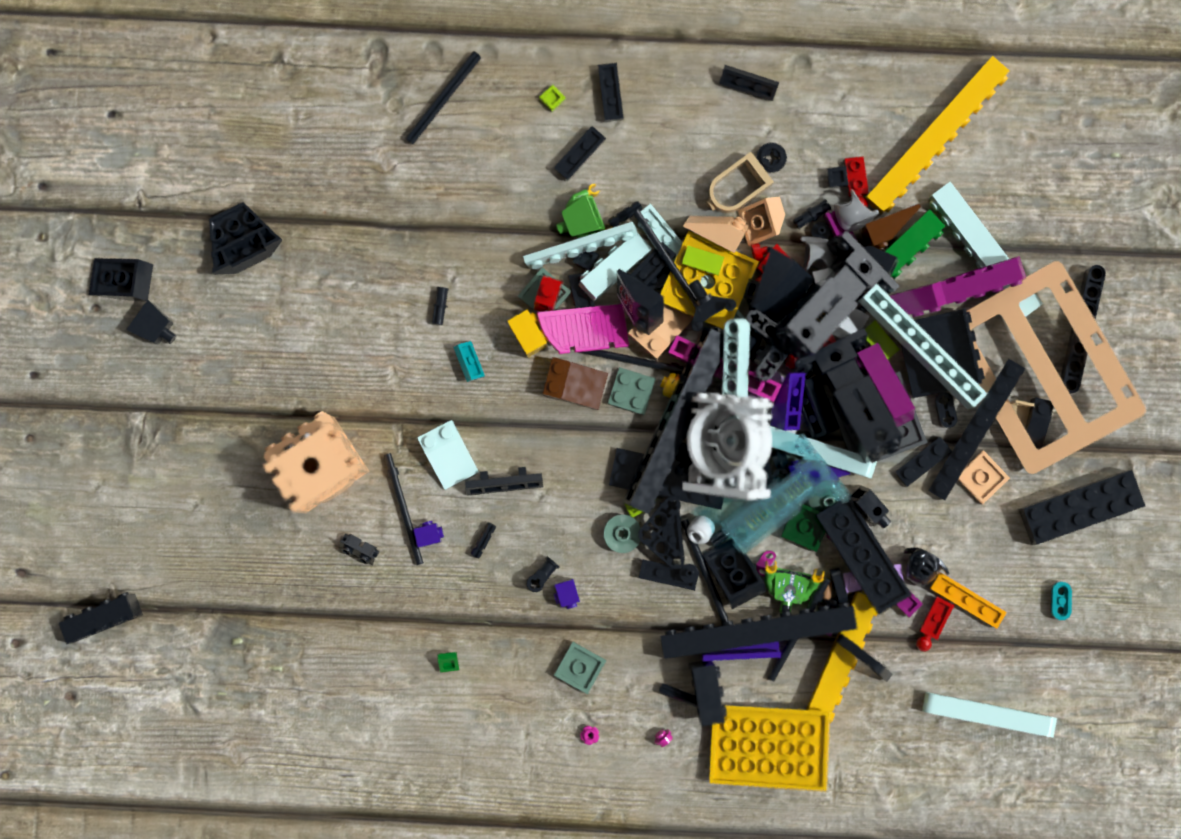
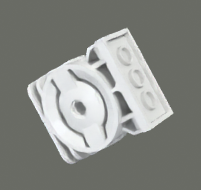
[683,393,772,499]

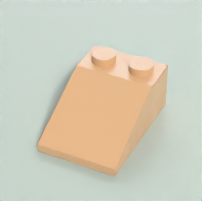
[683,216,749,253]
[628,304,693,361]

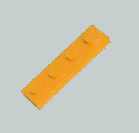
[929,572,1007,629]

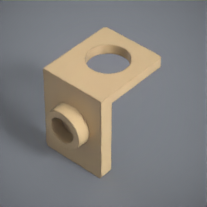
[1011,400,1034,430]

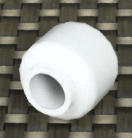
[687,516,715,544]

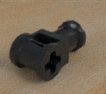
[526,556,560,592]

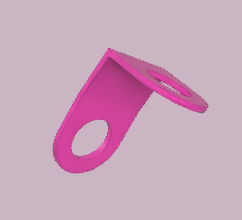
[756,551,776,577]

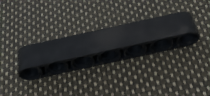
[1060,265,1106,394]

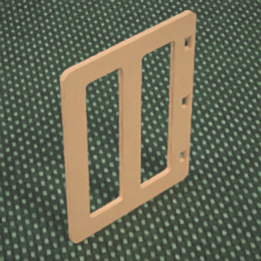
[966,261,1146,474]

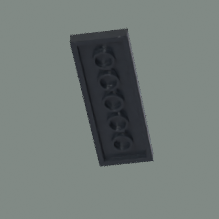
[609,448,724,510]
[816,496,912,615]

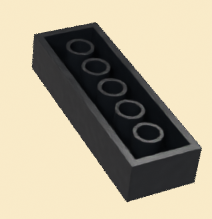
[1018,470,1146,545]

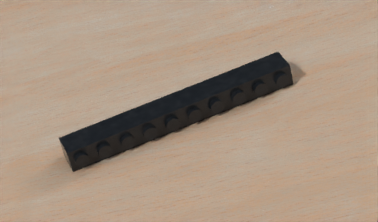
[622,327,724,514]
[661,603,858,659]

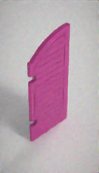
[536,304,629,354]

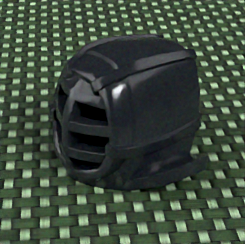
[904,547,949,587]

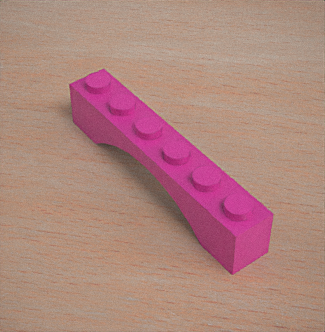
[669,335,782,404]

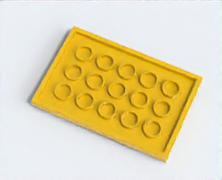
[709,706,830,791]

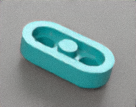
[1051,582,1072,620]

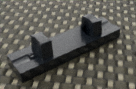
[465,467,544,496]

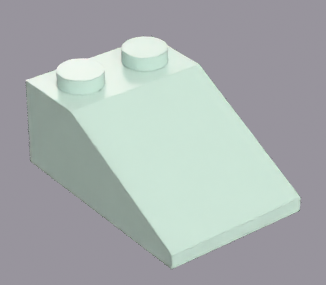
[417,420,479,490]

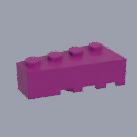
[941,256,1026,305]
[857,343,915,427]

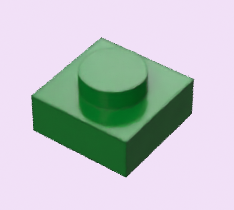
[438,652,459,673]

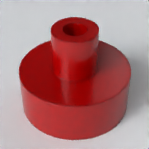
[751,243,768,262]

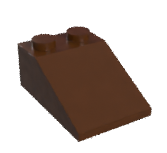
[860,204,921,250]
[543,357,608,410]

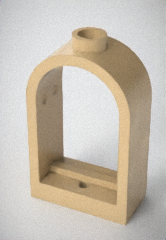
[706,152,774,214]

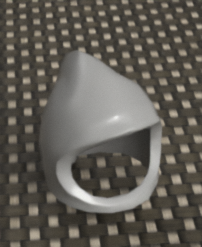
[834,189,879,232]
[801,237,838,271]

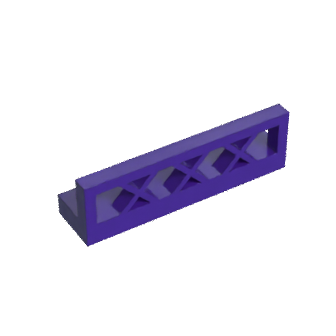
[702,641,781,661]

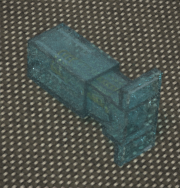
[720,433,851,554]

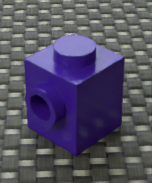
[414,521,444,548]
[554,579,580,610]

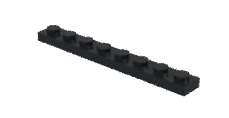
[928,359,1026,501]

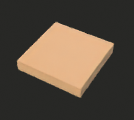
[958,450,1010,505]

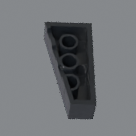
[58,592,143,645]

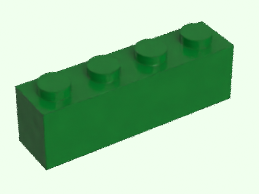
[885,210,945,279]

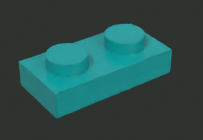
[453,341,485,382]

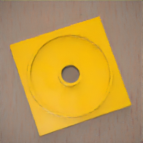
[660,230,759,330]

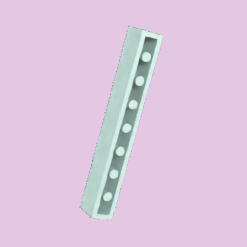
[929,182,1043,317]
[858,284,987,409]

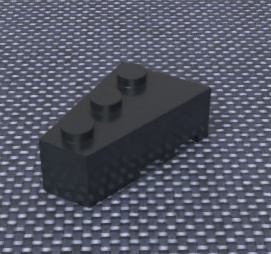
[688,661,727,726]

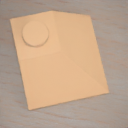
[738,197,785,246]

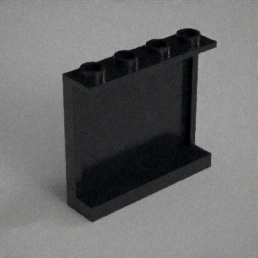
[901,308,985,399]

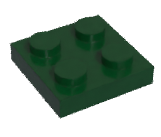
[781,501,825,552]

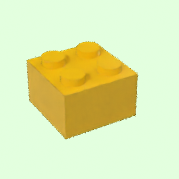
[508,309,548,358]

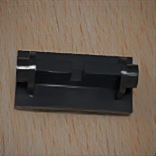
[339,534,380,566]

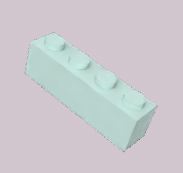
[579,234,652,302]

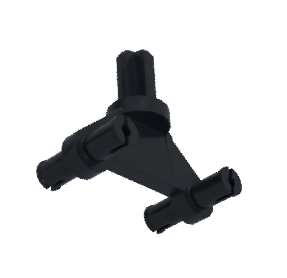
[689,279,736,331]

